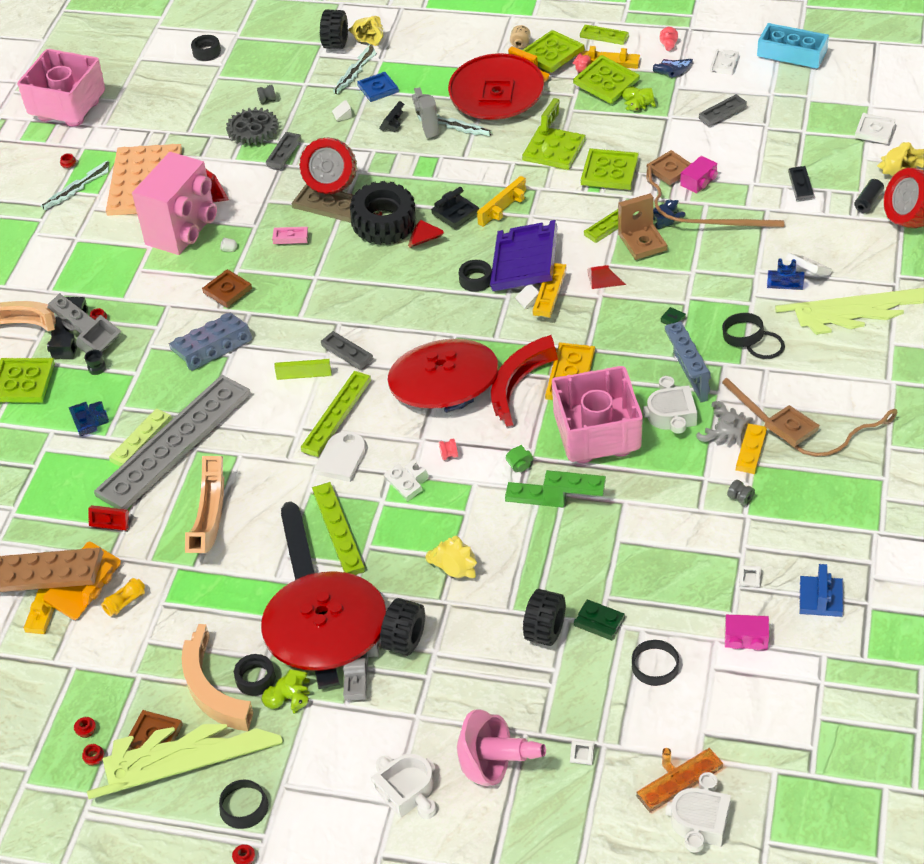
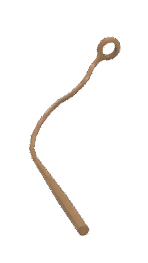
[646,166,784,227]
[722,378,898,457]

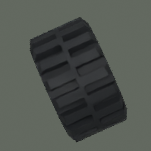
[320,9,348,49]
[523,589,566,646]
[380,598,425,656]

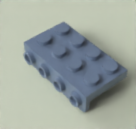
[168,312,252,371]
[665,321,711,403]

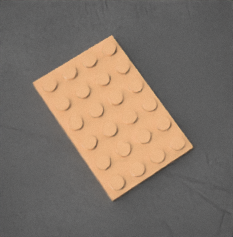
[106,144,182,216]

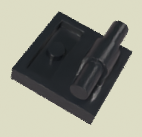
[431,187,479,229]

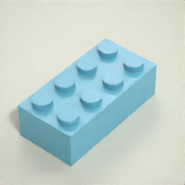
[757,23,829,68]

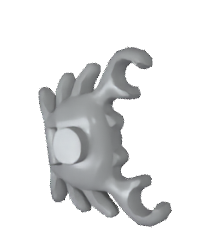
[696,401,754,446]

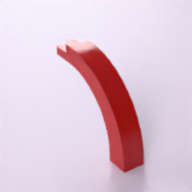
[491,334,558,427]

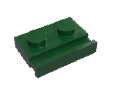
[574,599,625,641]

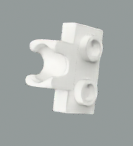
[384,459,429,502]

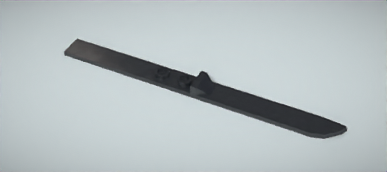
[281,501,340,689]

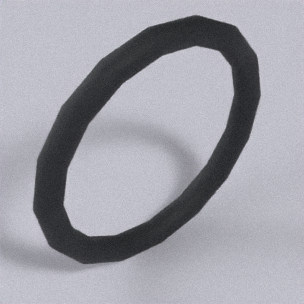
[747,331,785,359]

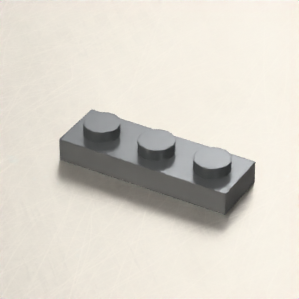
[699,94,747,126]
[266,132,301,169]
[321,331,373,370]

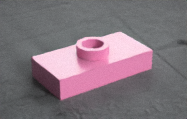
[272,227,309,244]

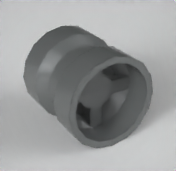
[257,85,276,103]
[727,479,755,506]

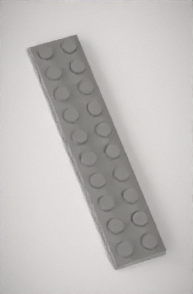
[94,375,251,510]

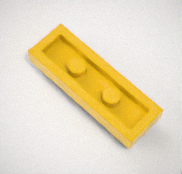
[735,423,767,474]

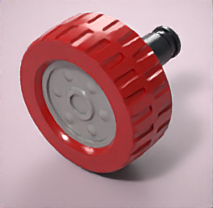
[299,137,357,194]
[884,167,924,228]

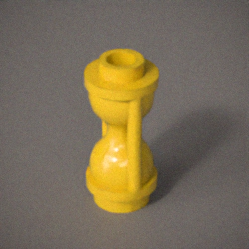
[101,578,145,617]

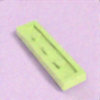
[109,408,172,467]

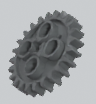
[226,107,279,146]

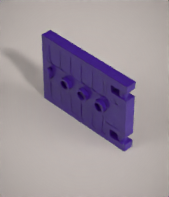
[490,220,558,291]

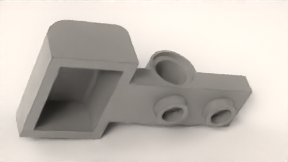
[412,87,439,138]
[47,293,121,353]
[343,639,380,700]

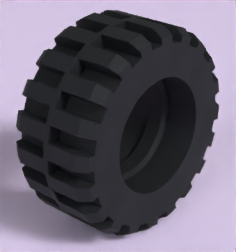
[350,181,416,245]

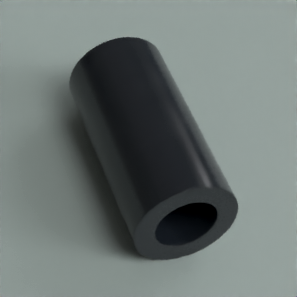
[854,179,884,213]

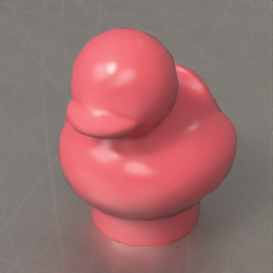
[659,27,678,51]
[573,53,591,73]

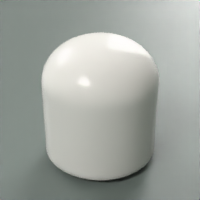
[220,238,237,252]

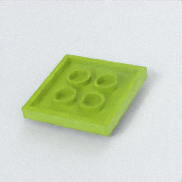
[523,30,585,73]
[573,55,640,104]
[522,126,586,170]
[580,148,639,190]
[0,358,55,403]

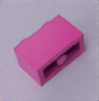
[680,155,718,194]
[725,614,769,650]

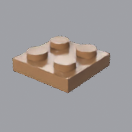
[647,150,691,185]
[764,405,820,447]

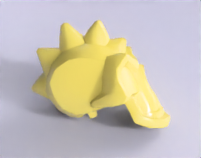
[348,15,383,46]
[877,142,924,176]
[425,535,477,578]

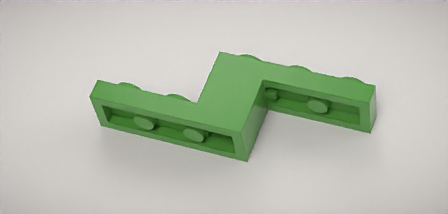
[505,470,606,508]

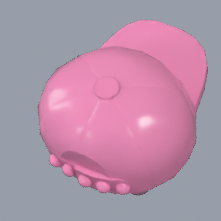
[457,709,546,786]

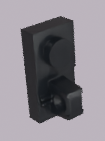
[379,100,405,132]
[788,166,814,201]

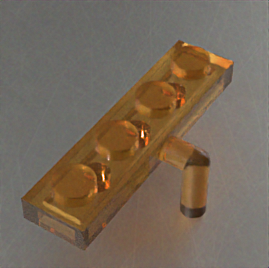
[636,747,723,813]

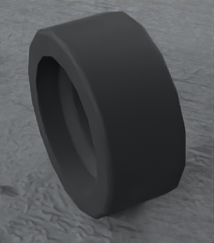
[191,35,221,61]
[458,260,492,292]
[233,654,276,696]

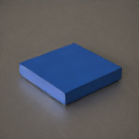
[357,72,399,102]

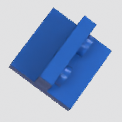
[799,564,843,617]

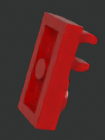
[88,505,129,530]

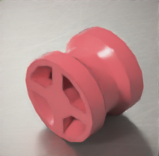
[439,438,458,460]

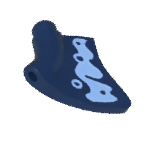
[653,59,693,78]

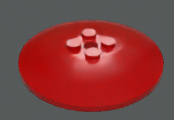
[448,53,544,120]
[388,339,498,408]
[261,571,386,670]

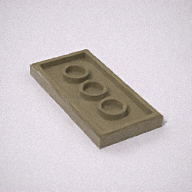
[291,185,353,223]

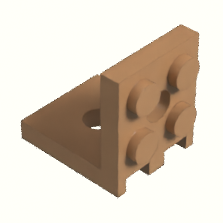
[618,193,668,260]

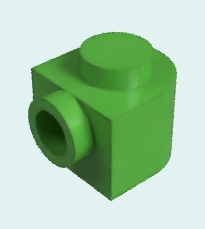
[505,444,533,472]

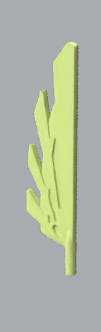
[775,288,924,335]
[87,724,283,799]

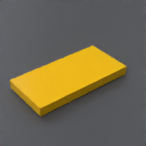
[545,342,595,400]

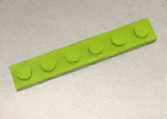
[301,371,371,457]
[312,482,365,575]

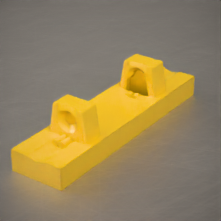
[576,46,640,69]
[477,176,526,227]
[533,263,567,318]
[23,588,55,634]

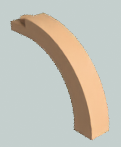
[0,301,56,331]
[185,456,224,553]
[182,624,254,731]

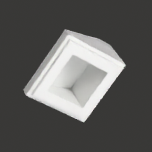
[332,100,352,122]
[515,284,539,309]
[739,565,761,588]
[570,740,595,765]

